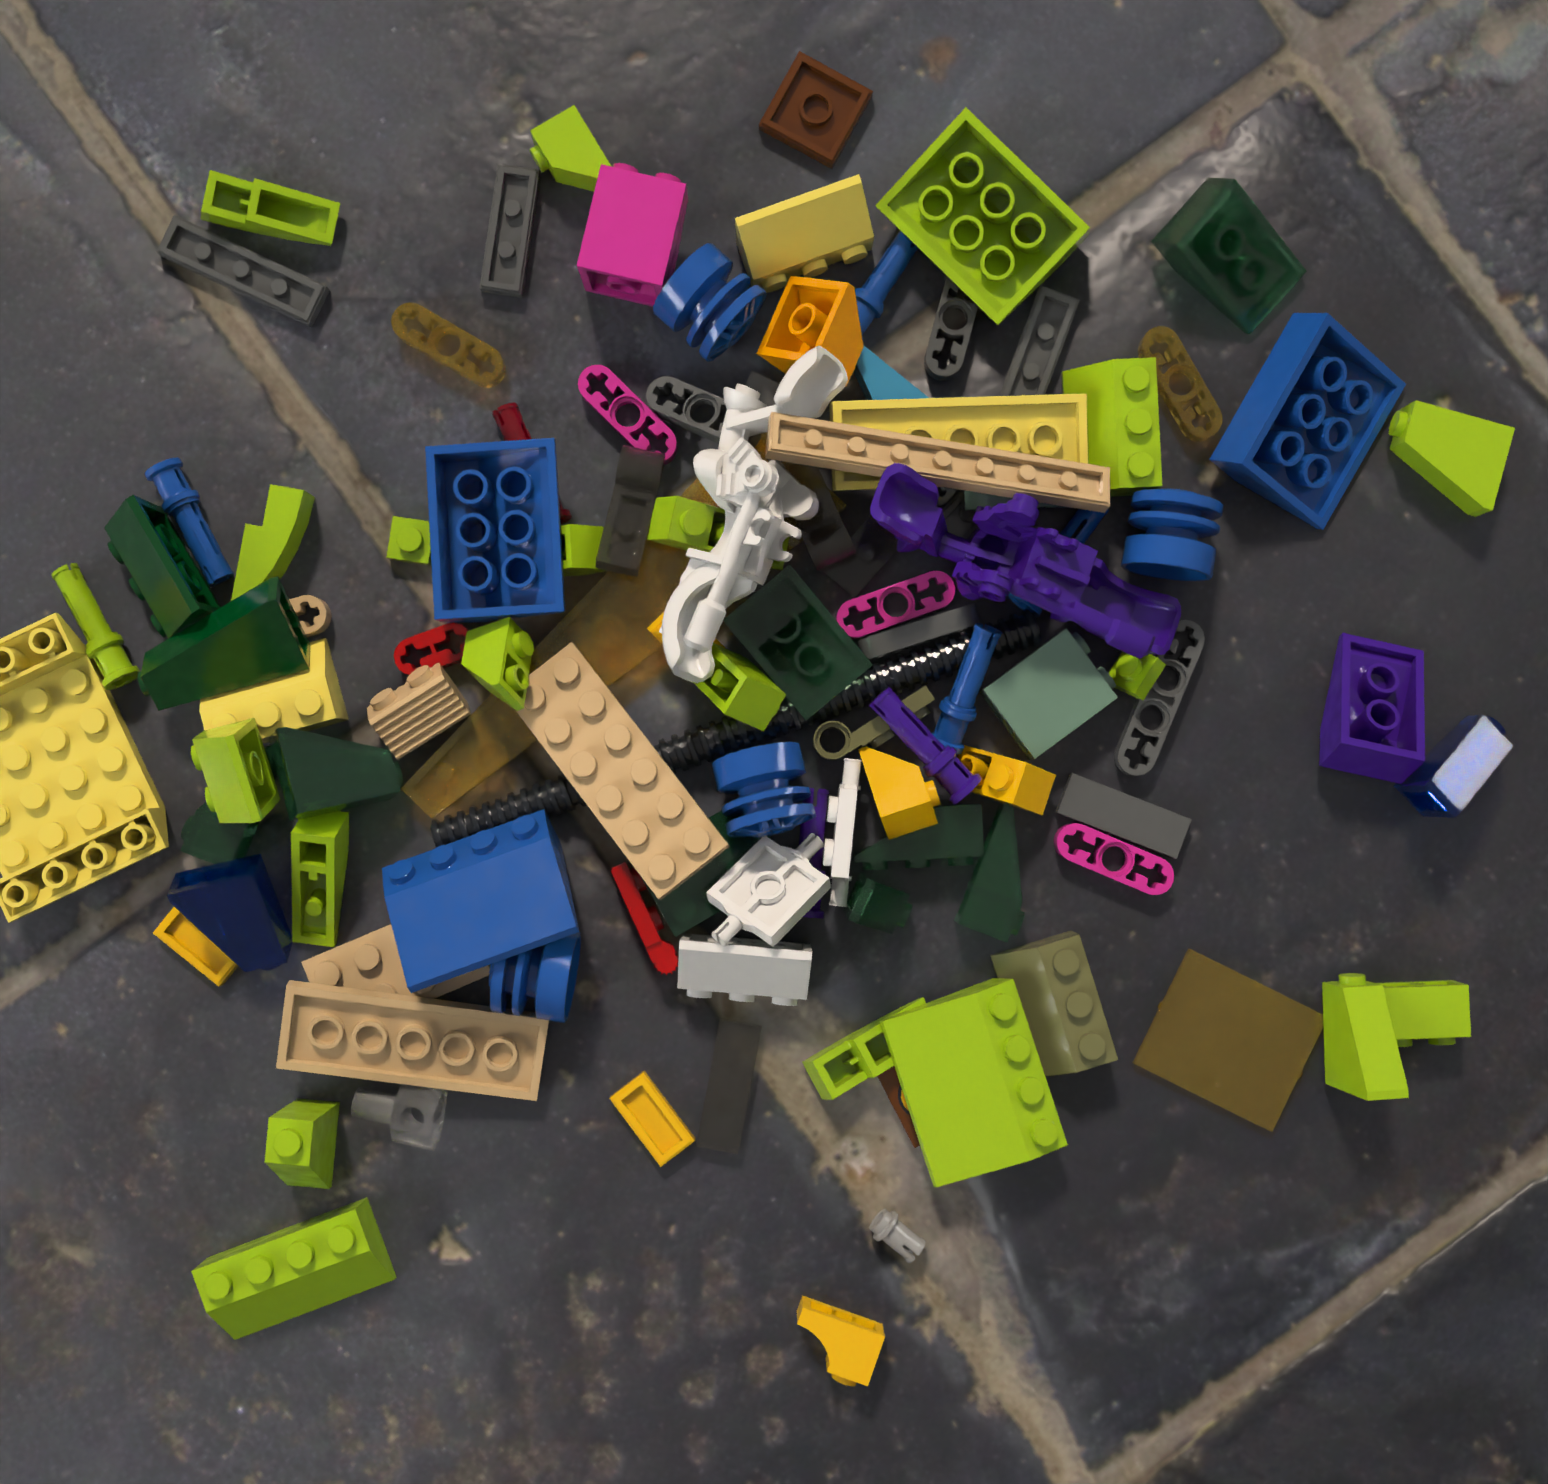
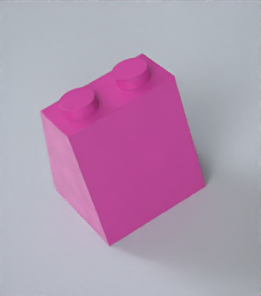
[577,163,688,307]

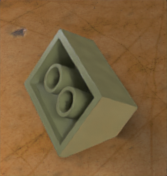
[990,930,1118,1076]

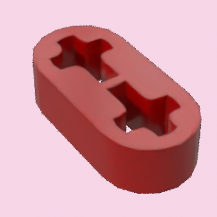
[394,623,469,675]

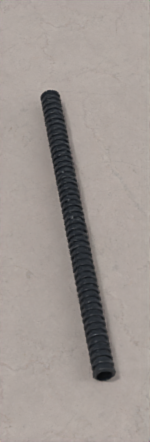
[430,609,1041,847]

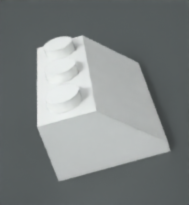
[677,933,812,1006]

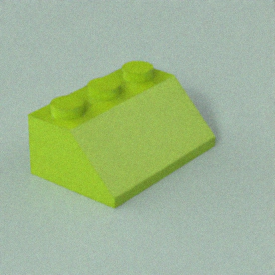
[1061,357,1163,497]

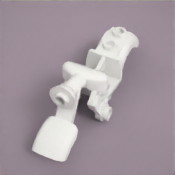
[659,346,848,683]

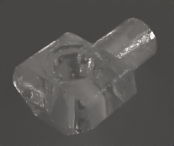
[351,1084,448,1151]

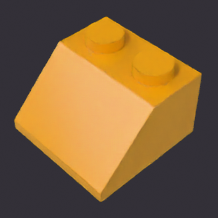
[756,276,864,387]

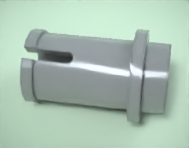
[869,1209,926,1263]

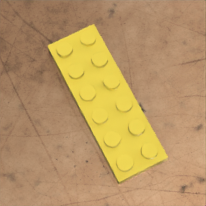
[829,394,1088,491]

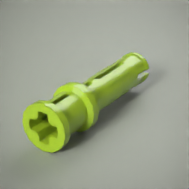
[51,563,140,690]

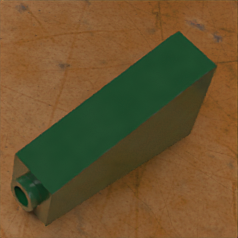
[138,576,310,711]

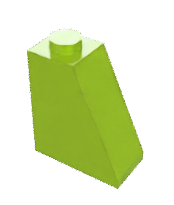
[1389,400,1515,517]
[1322,973,1409,1101]
[264,1098,340,1189]

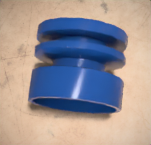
[653,243,767,362]
[1121,489,1224,581]
[712,742,816,838]
[489,932,581,1023]

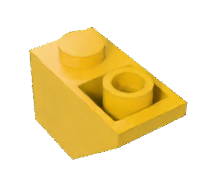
[957,745,1056,815]

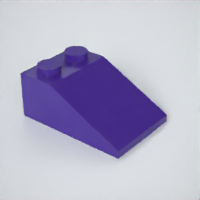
[1319,633,1425,784]

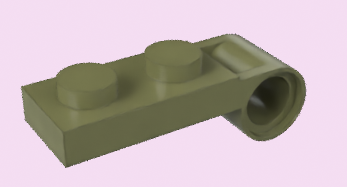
[812,685,935,760]

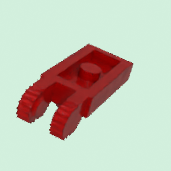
[610,861,678,975]

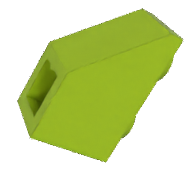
[461,617,534,711]

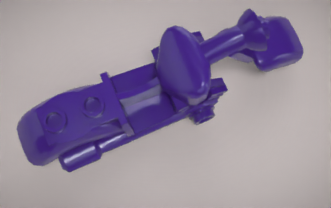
[870,463,1181,659]

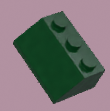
[104,495,221,638]

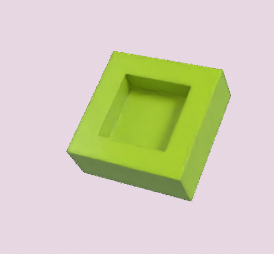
[386,516,431,566]
[1109,651,1166,701]

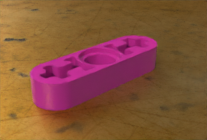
[578,365,678,466]
[836,571,955,639]
[1054,823,1174,895]

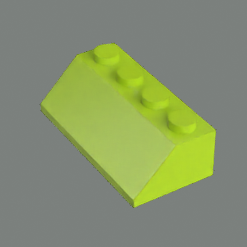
[191,1197,397,1340]

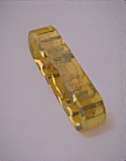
[391,302,506,388]
[1138,326,1223,442]

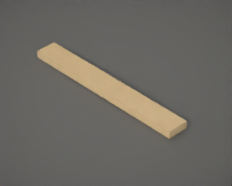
[765,412,1110,513]

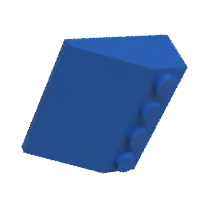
[1209,313,1406,530]
[425,438,565,624]
[382,809,579,993]

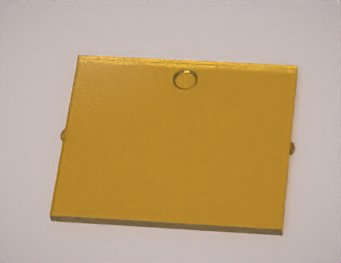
[1133,948,1323,1132]

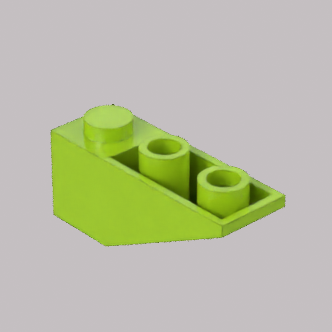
[647,496,790,570]

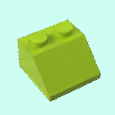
[191,718,281,823]

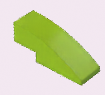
[201,170,340,246]
[231,484,315,601]
[802,997,926,1100]

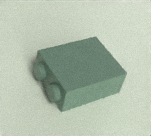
[979,628,1118,760]

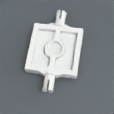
[822,758,862,907]
[706,833,831,947]

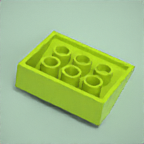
[875,107,1090,325]
[880,978,1068,1187]

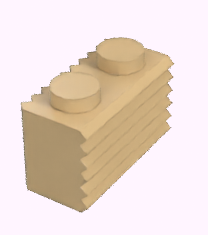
[367,663,471,760]

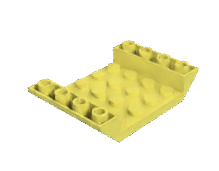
[0,613,169,923]

